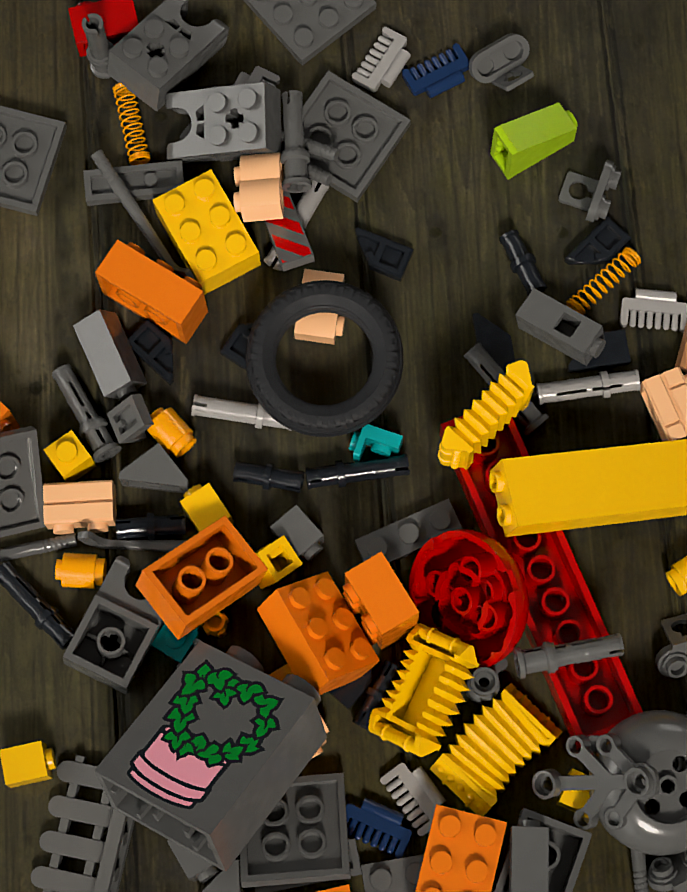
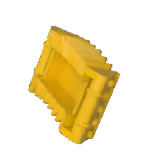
[438,360,535,470]
[368,623,480,757]
[430,683,563,816]

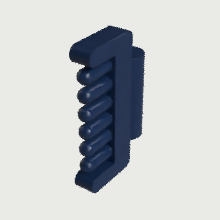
[402,43,470,99]
[346,797,412,859]

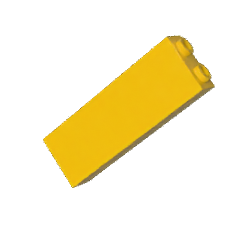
[489,439,687,537]

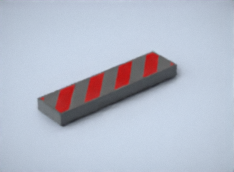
[264,191,315,272]

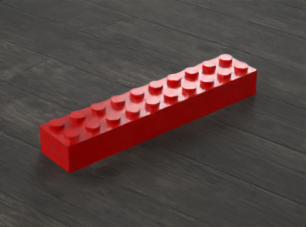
[439,415,643,750]

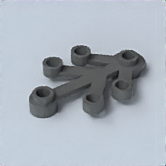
[532,733,660,830]

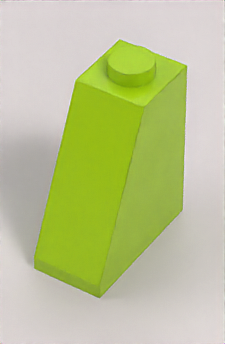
[490,103,578,180]

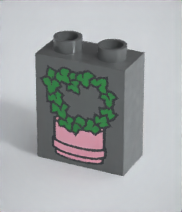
[94,641,327,872]

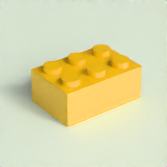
[152,169,261,295]

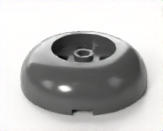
[589,710,687,856]

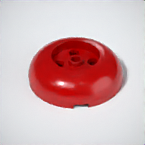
[409,529,529,671]

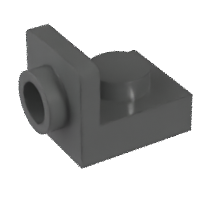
[107,394,154,444]

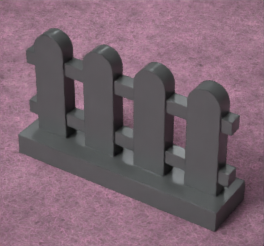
[31,755,135,892]

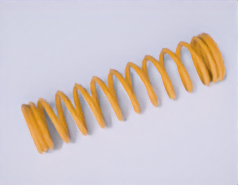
[112,83,151,165]
[566,247,641,315]

